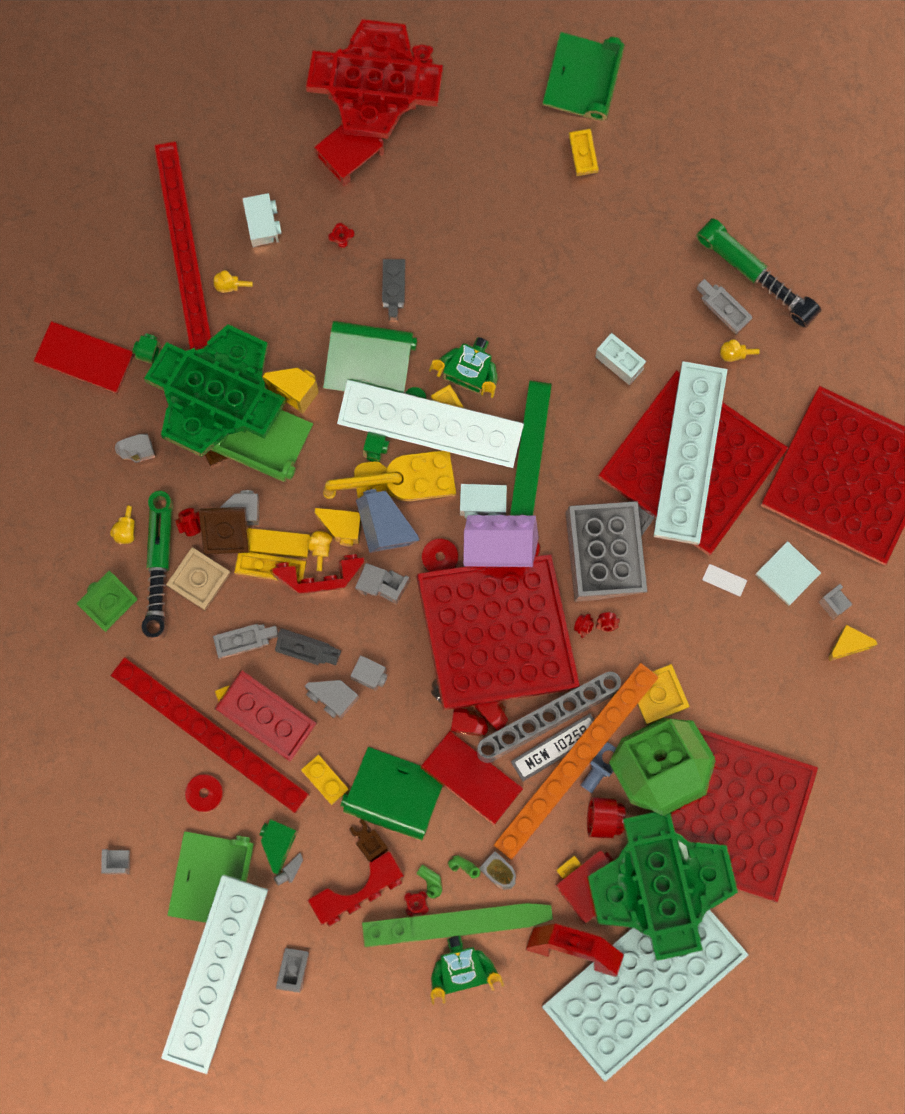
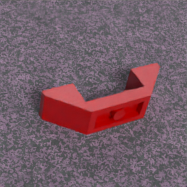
[270,554,364,594]
[526,923,624,977]

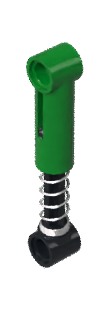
[696,218,821,328]
[141,491,174,641]

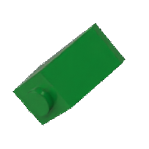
[259,819,298,875]

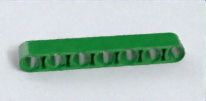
[510,380,552,516]

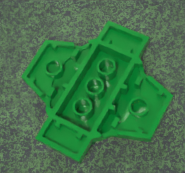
[144,324,286,457]
[587,812,738,961]

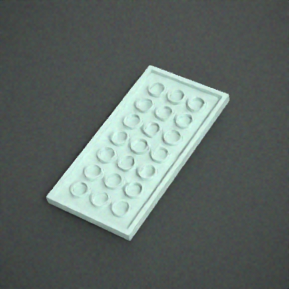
[542,910,748,1082]

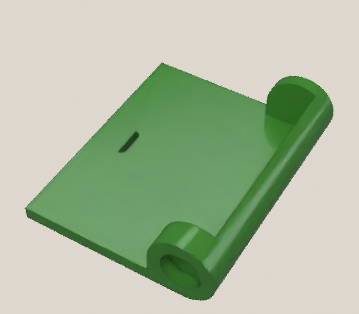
[211,410,313,482]
[167,831,254,923]

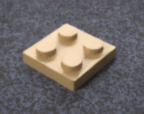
[166,547,231,611]

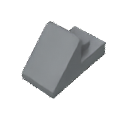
[276,948,309,993]

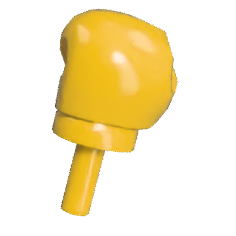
[213,270,253,293]
[720,339,760,362]
[110,506,135,544]
[307,531,332,572]

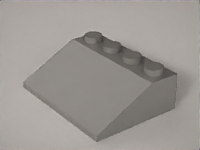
[565,501,647,602]

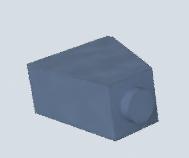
[356,489,419,553]

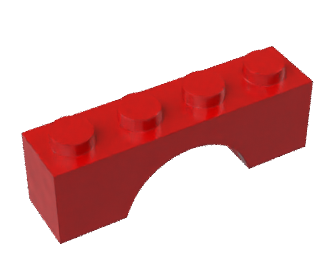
[307,851,404,927]

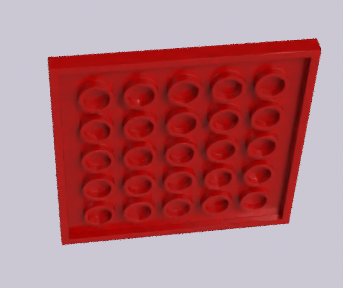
[598,370,788,556]
[760,386,905,566]
[416,554,580,710]
[670,728,818,903]

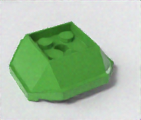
[609,718,716,816]

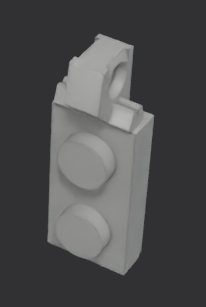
[696,279,753,334]
[213,624,279,659]

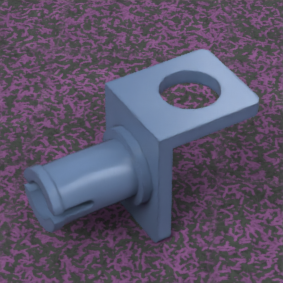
[580,742,616,793]

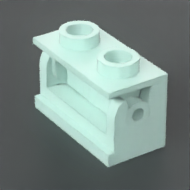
[243,193,282,247]
[595,333,646,385]
[460,484,507,519]

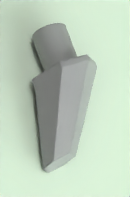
[274,853,303,886]

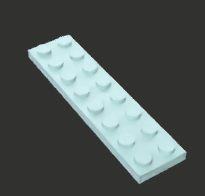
[653,361,727,545]
[337,379,524,468]
[161,874,268,1074]

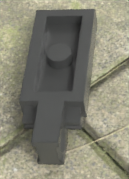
[382,259,405,321]
[275,628,341,665]

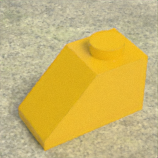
[315,508,361,547]

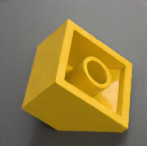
[263,368,319,414]

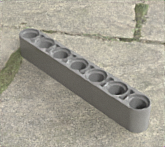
[477,672,621,763]

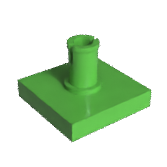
[76,571,137,632]

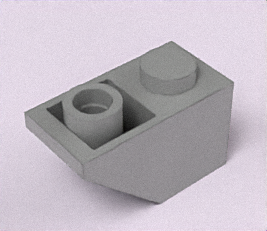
[305,680,359,719]

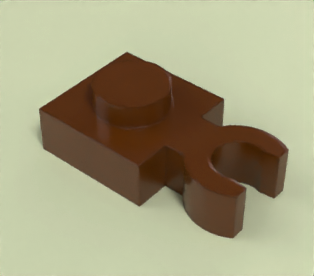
[349,819,389,863]

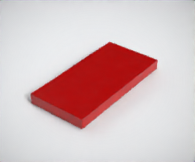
[33,321,135,394]
[214,670,317,762]
[421,731,523,826]

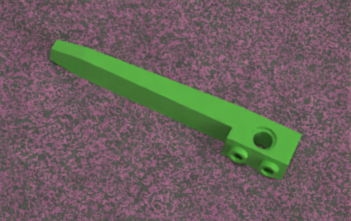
[362,903,553,948]

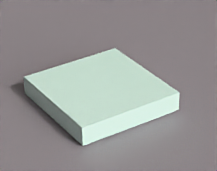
[755,541,821,606]

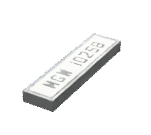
[511,714,594,782]

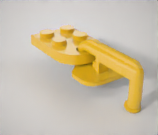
[323,451,456,501]

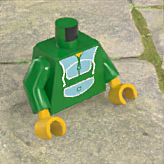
[429,337,498,398]
[431,936,504,1005]

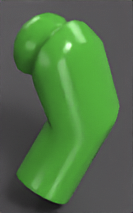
[448,855,480,879]
[416,864,442,899]

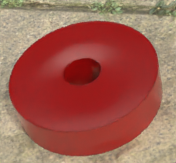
[422,539,458,572]
[185,774,224,813]

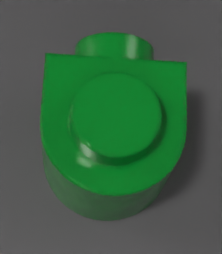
[133,333,162,364]
[363,432,390,462]

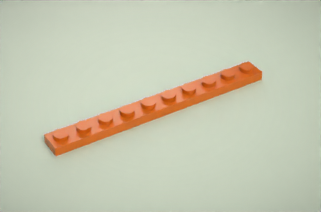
[494,663,659,860]

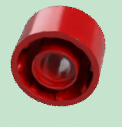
[587,797,626,839]

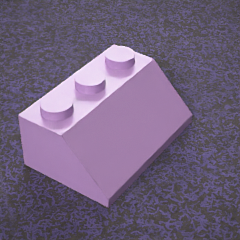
[463,515,539,567]

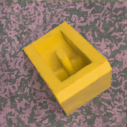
[828,625,878,661]

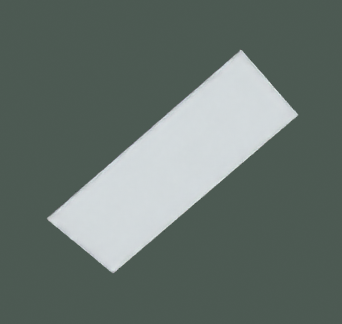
[702,564,747,596]

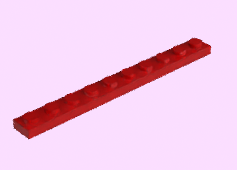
[154,141,211,350]
[110,657,309,814]

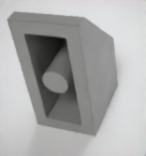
[220,490,260,525]

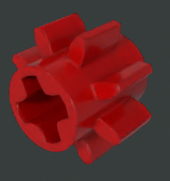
[175,508,201,537]

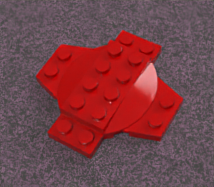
[306,19,443,139]

